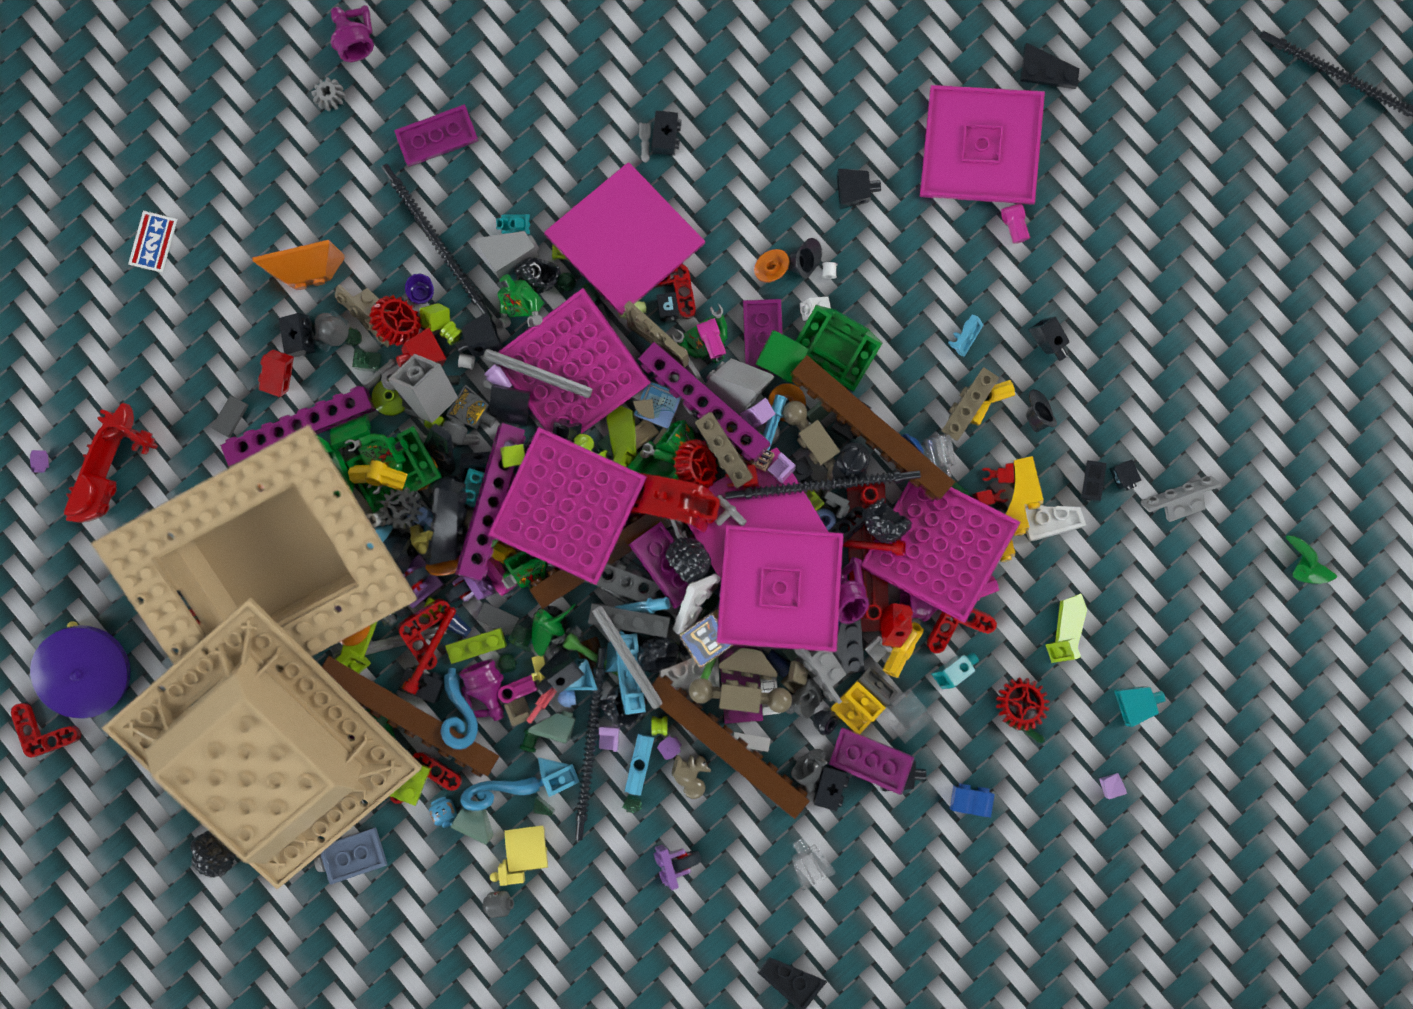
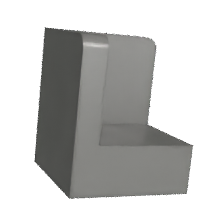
[863,635,893,663]

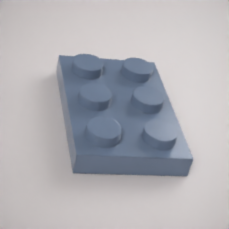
[320,827,387,885]

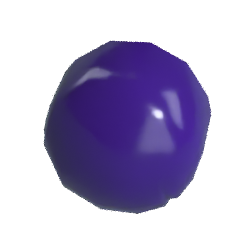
[405,273,434,305]

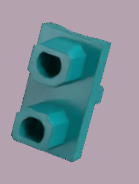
[496,214,530,234]
[464,468,484,507]

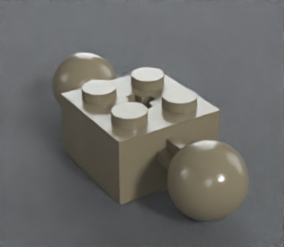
[782,401,844,488]
[689,678,792,713]

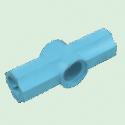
[625,734,654,795]

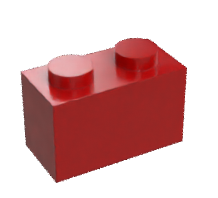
[258,349,294,397]

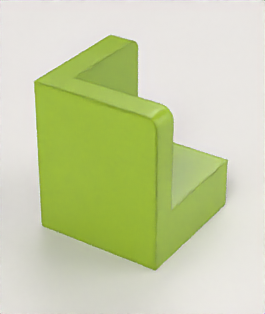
[419,303,450,332]

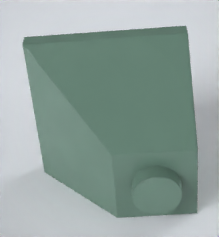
[528,710,576,744]
[451,799,494,845]

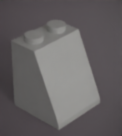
[475,231,539,278]
[388,354,458,423]
[705,358,774,416]

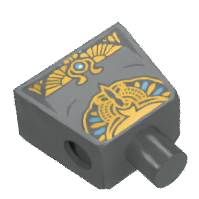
[446,385,496,429]

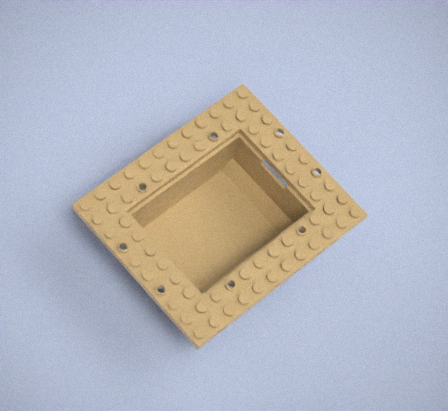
[91,425,417,700]
[102,598,422,889]

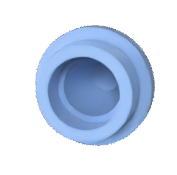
[558,690,576,708]

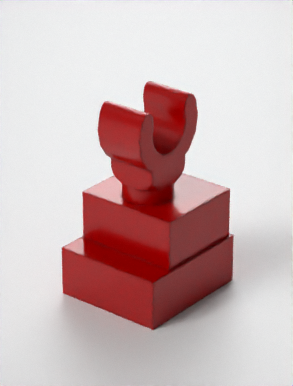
[982,463,1014,484]
[725,464,759,488]
[972,489,1008,505]

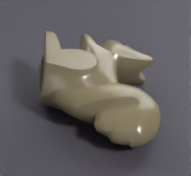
[672,755,711,799]

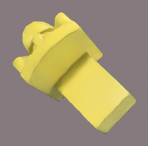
[410,524,434,554]
[531,655,546,682]
[490,859,525,886]

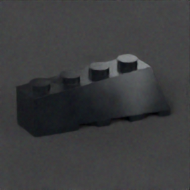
[426,479,468,565]

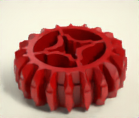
[369,295,421,346]
[673,439,718,489]
[996,677,1049,731]

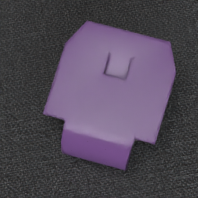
[30,450,49,473]
[657,736,682,760]

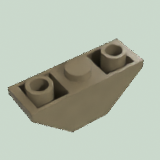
[719,647,777,680]

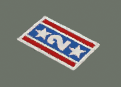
[128,211,177,273]

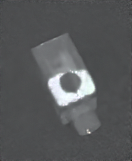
[923,434,956,477]
[792,839,836,891]

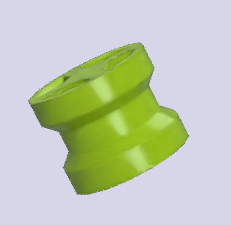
[439,321,463,345]
[652,716,668,736]

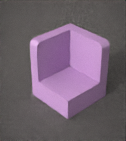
[740,398,775,428]
[767,453,795,484]
[599,725,620,752]

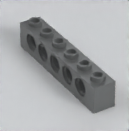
[584,562,681,615]

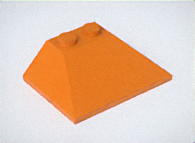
[252,240,345,290]

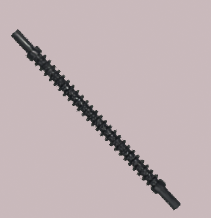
[1259,30,1413,117]
[381,163,493,318]
[725,470,921,499]
[575,647,606,841]

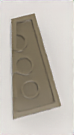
[624,301,689,368]

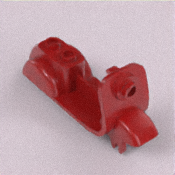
[64,403,158,523]
[630,472,720,533]

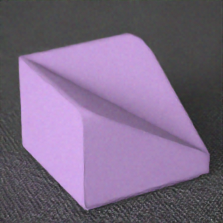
[1099,773,1127,799]

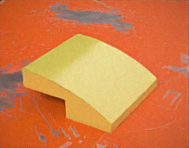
[505,825,548,873]

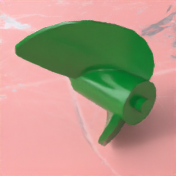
[1286,535,1337,584]
[532,603,576,657]

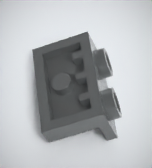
[822,489,850,519]

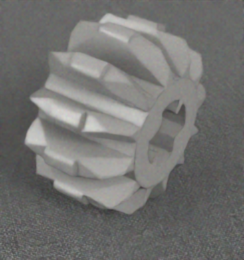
[311,77,345,111]

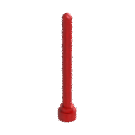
[843,540,906,556]
[401,607,456,695]

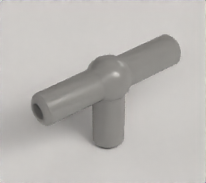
[715,495,746,526]

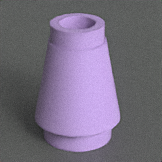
[484,364,512,387]

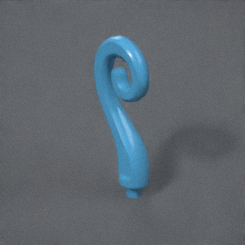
[441,668,478,750]
[460,776,544,811]

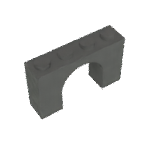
[588,603,671,637]

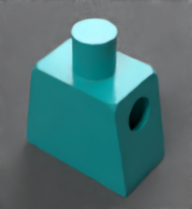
[931,652,979,689]
[1114,686,1166,727]

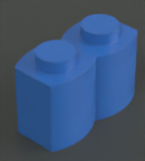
[950,783,995,818]

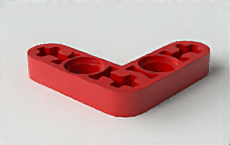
[654,264,696,319]
[398,599,450,670]
[927,608,997,654]
[11,703,81,758]
[390,752,462,804]

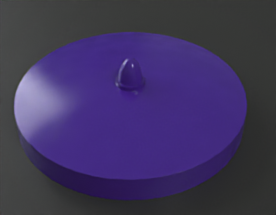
[30,625,131,718]

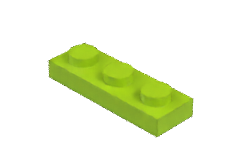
[445,628,507,664]

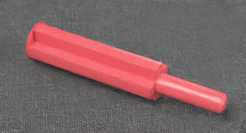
[527,687,557,723]

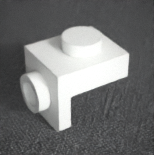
[800,297,831,321]

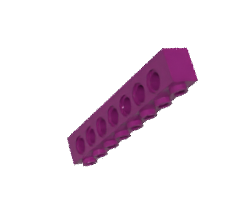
[639,342,771,462]
[220,386,376,467]
[455,423,526,581]

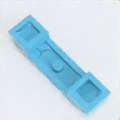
[617,633,646,714]

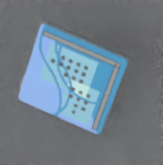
[633,382,681,429]

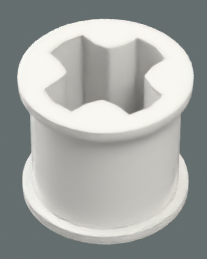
[822,262,837,279]
[458,353,475,370]
[366,511,387,528]

